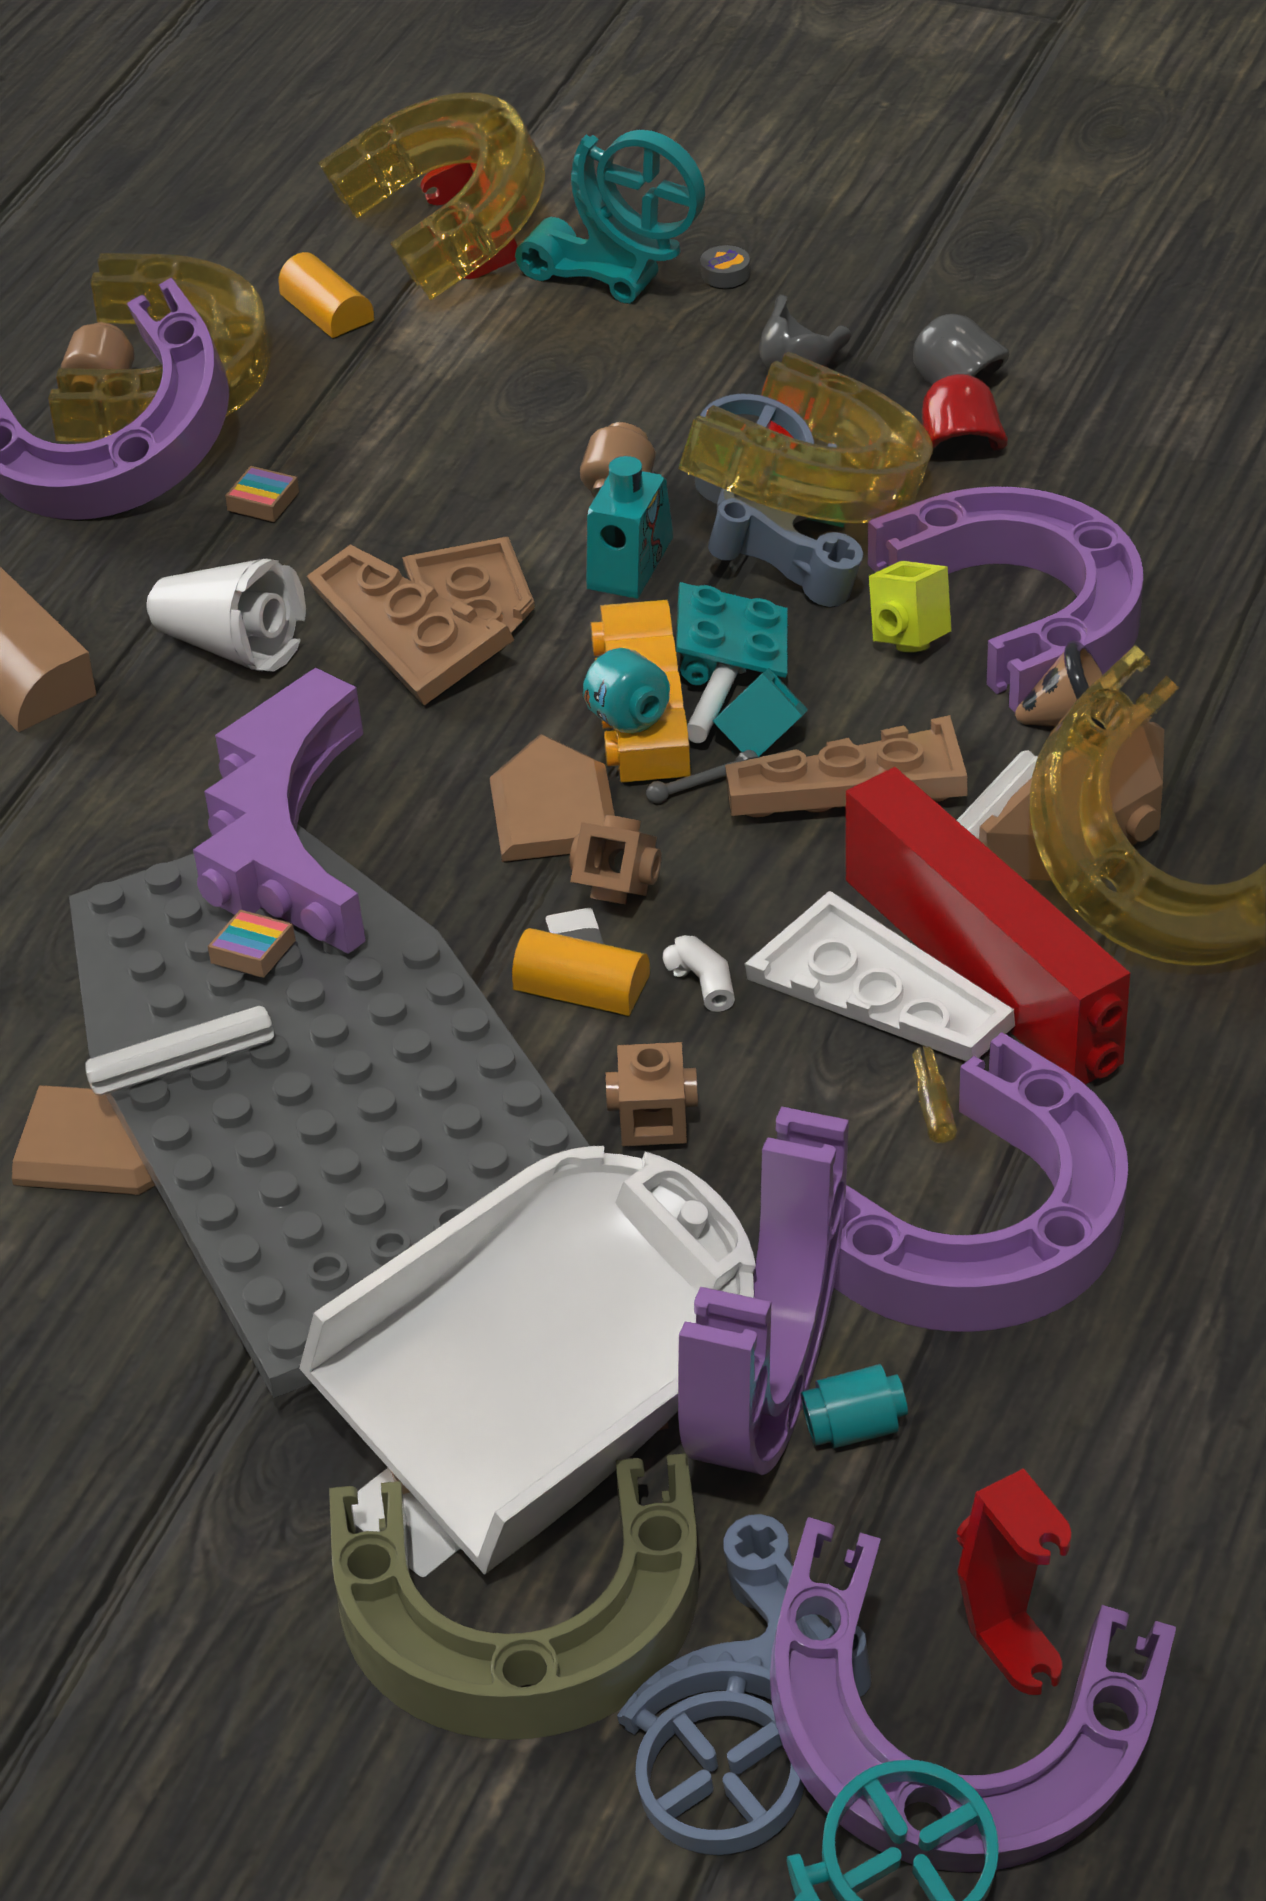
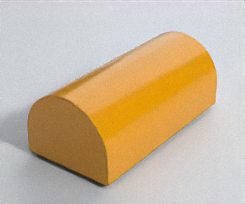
[278,252,374,338]
[512,928,650,1016]

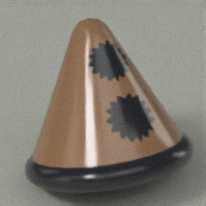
[1015,641,1115,732]

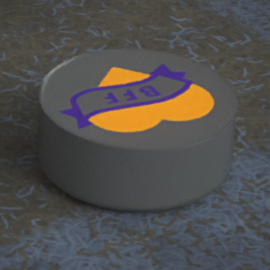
[700,245,750,289]

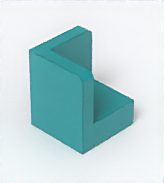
[713,668,808,757]

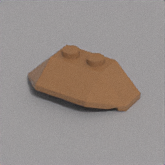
[979,715,1164,882]

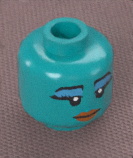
[583,648,670,734]

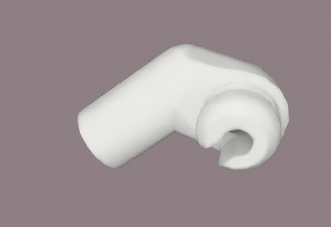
[663,935,735,1012]

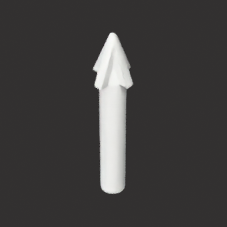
[687,662,746,743]

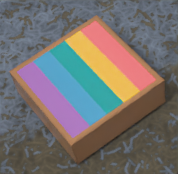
[225,466,299,522]
[208,910,296,978]

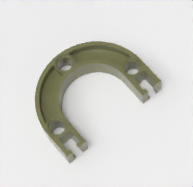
[329,1453,699,1740]

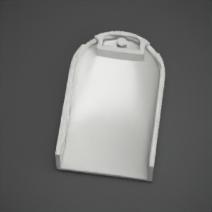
[299,1146,756,1575]

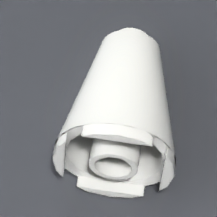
[147,558,306,671]

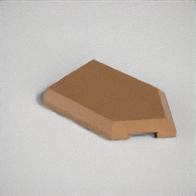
[403,537,535,633]
[490,734,615,862]
[12,1085,156,1195]

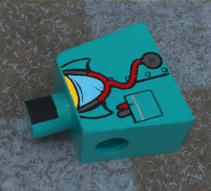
[586,456,673,599]

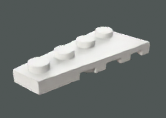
[745,891,1015,1061]

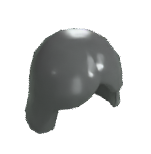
[759,295,852,383]
[913,314,1010,385]

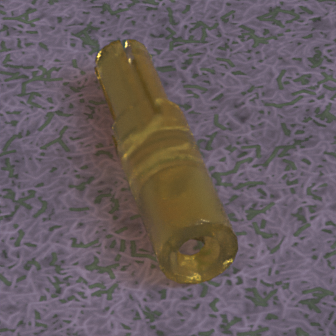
[913,1046,957,1143]

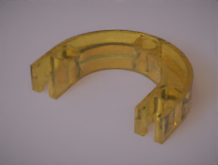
[318,93,545,301]
[48,253,270,442]
[678,352,933,523]
[1030,645,1266,965]

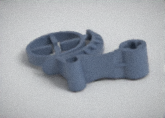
[693,394,863,607]
[617,1514,871,1855]

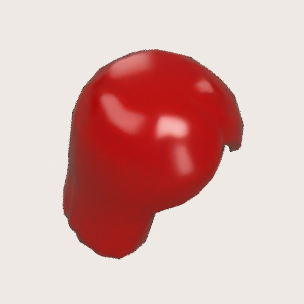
[921,374,1008,456]

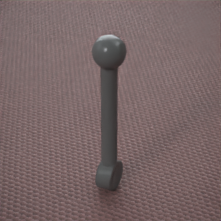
[646,750,759,804]

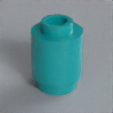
[800,1364,908,1449]

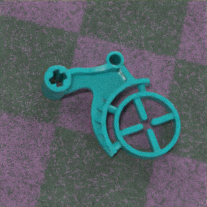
[515,130,705,303]
[787,1760,999,1901]

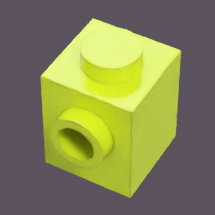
[869,561,951,652]

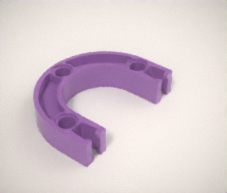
[0,277,229,520]
[868,487,1143,713]
[833,1032,1128,1332]
[678,1107,849,1475]
[770,1517,1176,1872]

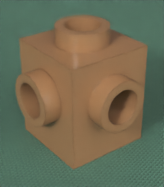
[570,815,661,905]
[606,1042,698,1146]

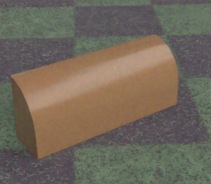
[0,567,96,732]

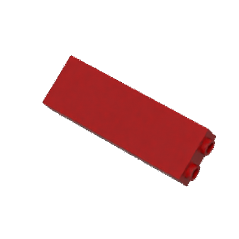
[846,767,1130,1084]

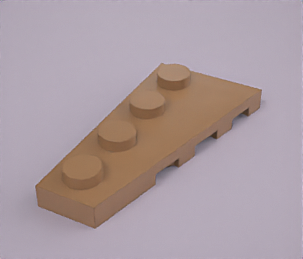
[306,544,514,705]
[725,715,967,817]

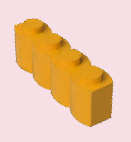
[591,600,690,782]

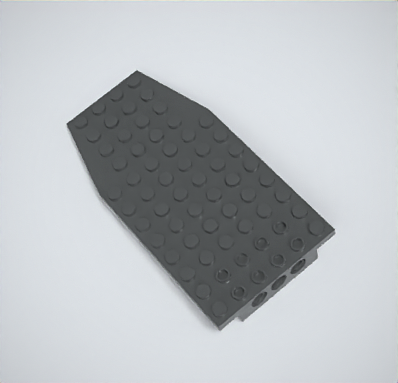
[69,824,590,1398]

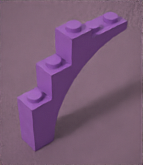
[193,668,365,954]

